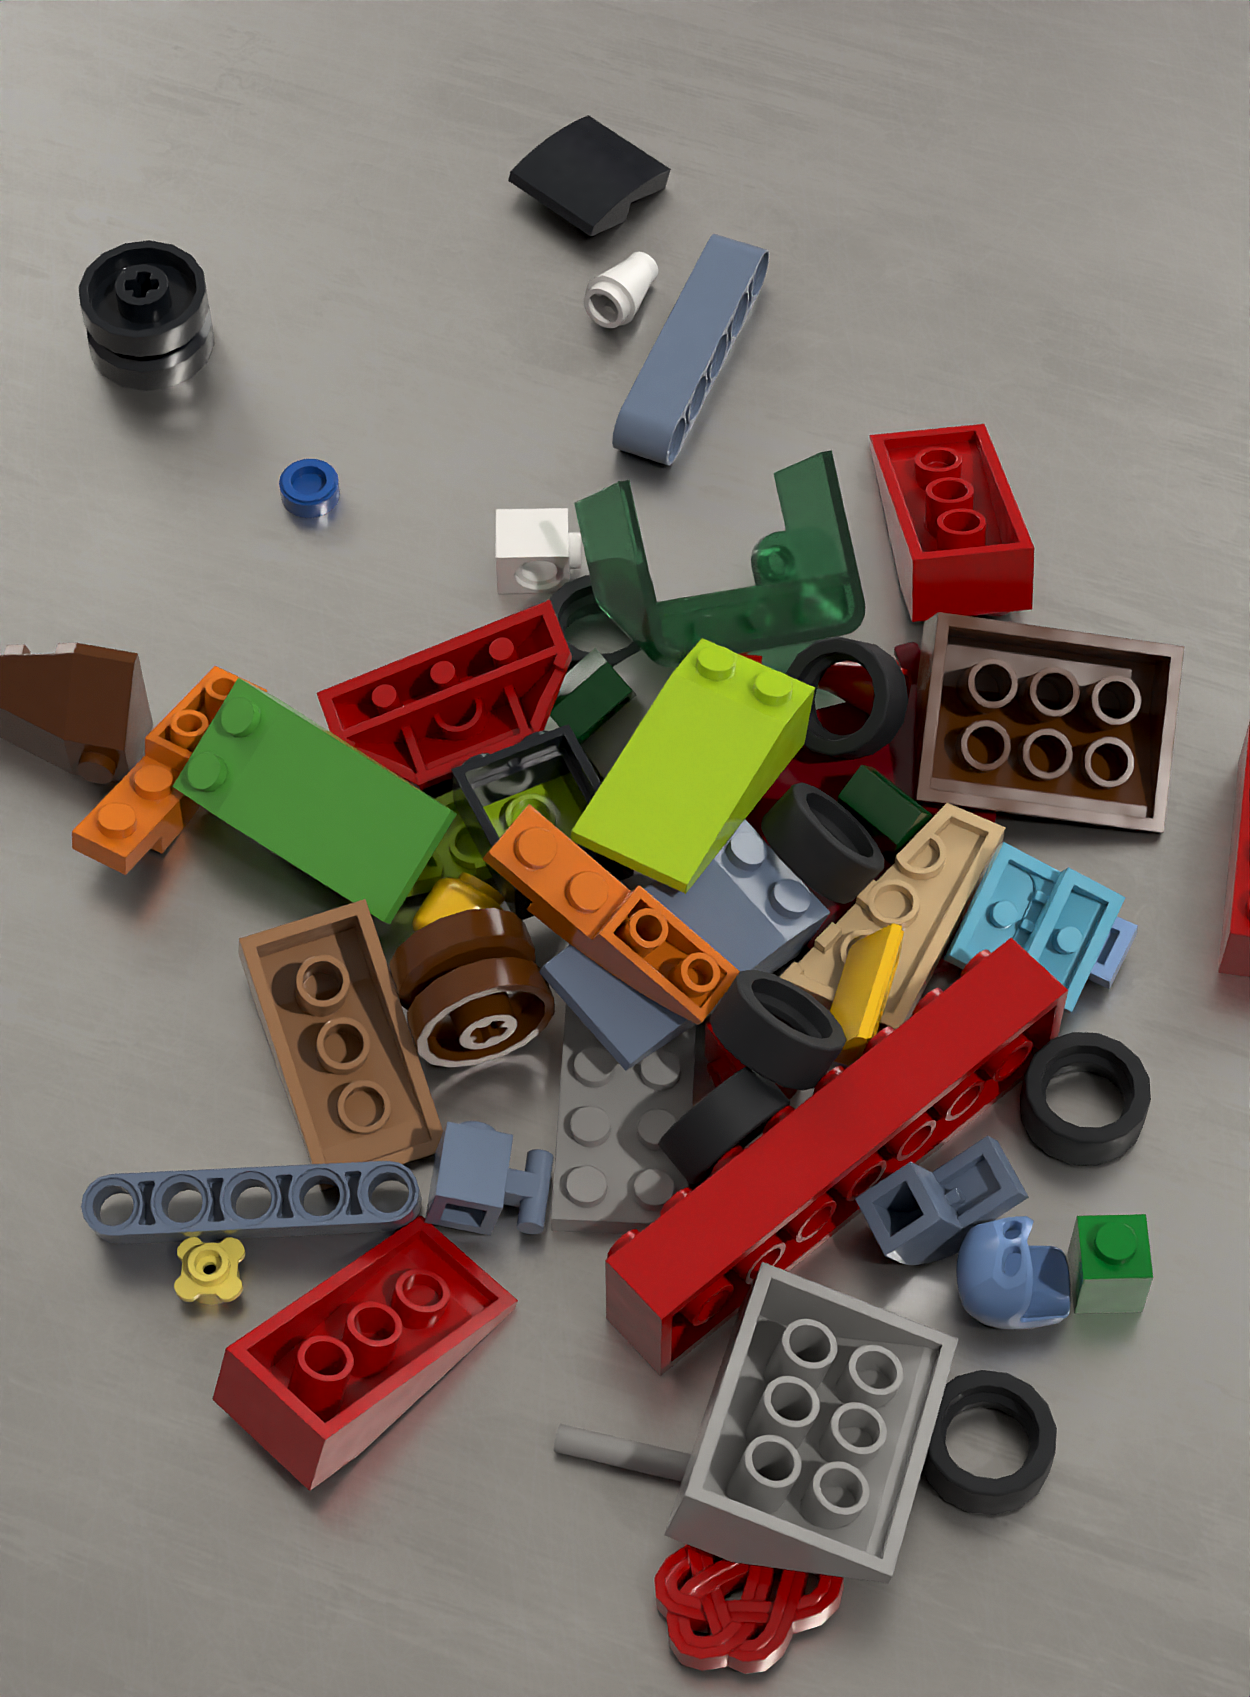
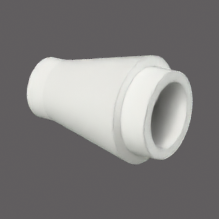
[584,252,658,328]

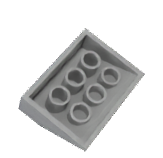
[664,1262,958,1583]

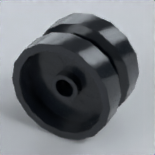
[78,240,215,391]

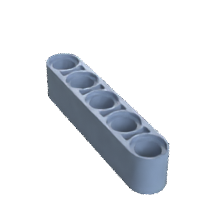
[612,234,769,466]
[81,1161,422,1245]

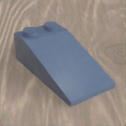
[539,819,830,1071]

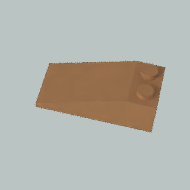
[238,899,443,1192]

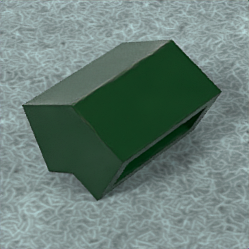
[550,648,637,745]
[837,765,933,865]

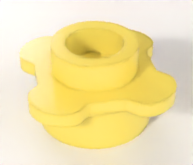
[174,1237,245,1305]

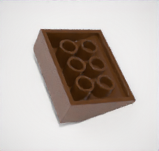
[914,612,1185,834]

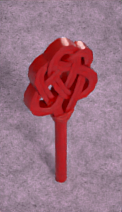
[654,1544,844,1674]

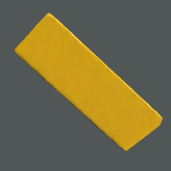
[830,923,904,1066]

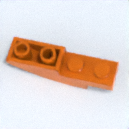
[72,666,267,875]
[482,804,740,1025]

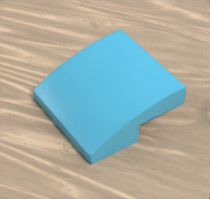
[943,842,1126,1014]

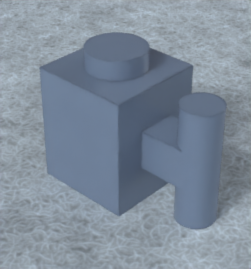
[425,1121,554,1236]

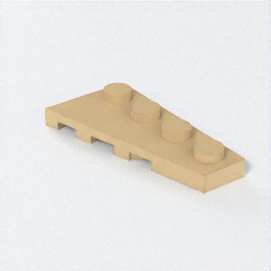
[780,803,1005,1033]

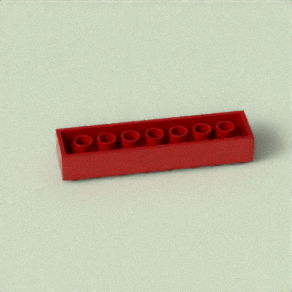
[605,938,1068,1376]

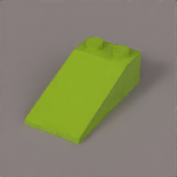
[570,638,815,894]

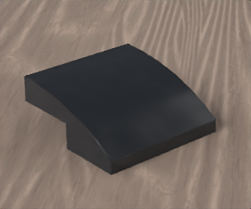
[508,115,671,236]

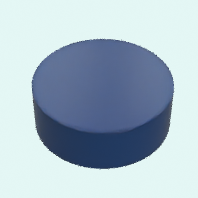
[279,459,340,518]

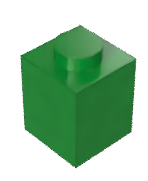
[1068,1214,1153,1314]

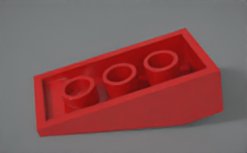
[869,424,1035,622]
[212,1215,518,1491]

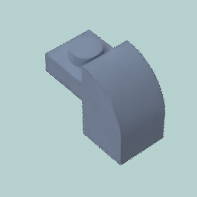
[855,1135,1029,1265]

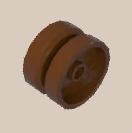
[389,908,555,1067]

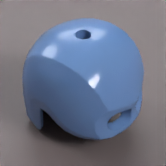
[956,1216,1071,1330]

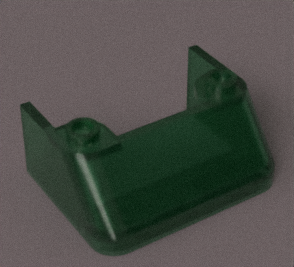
[574,450,866,668]

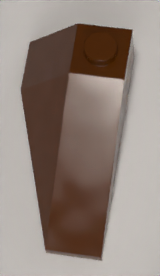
[0,643,153,784]

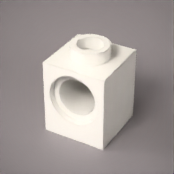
[496,508,581,594]

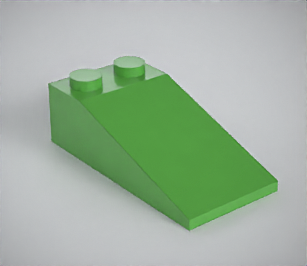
[172,677,457,925]

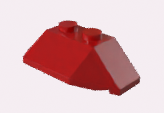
[317,600,572,790]

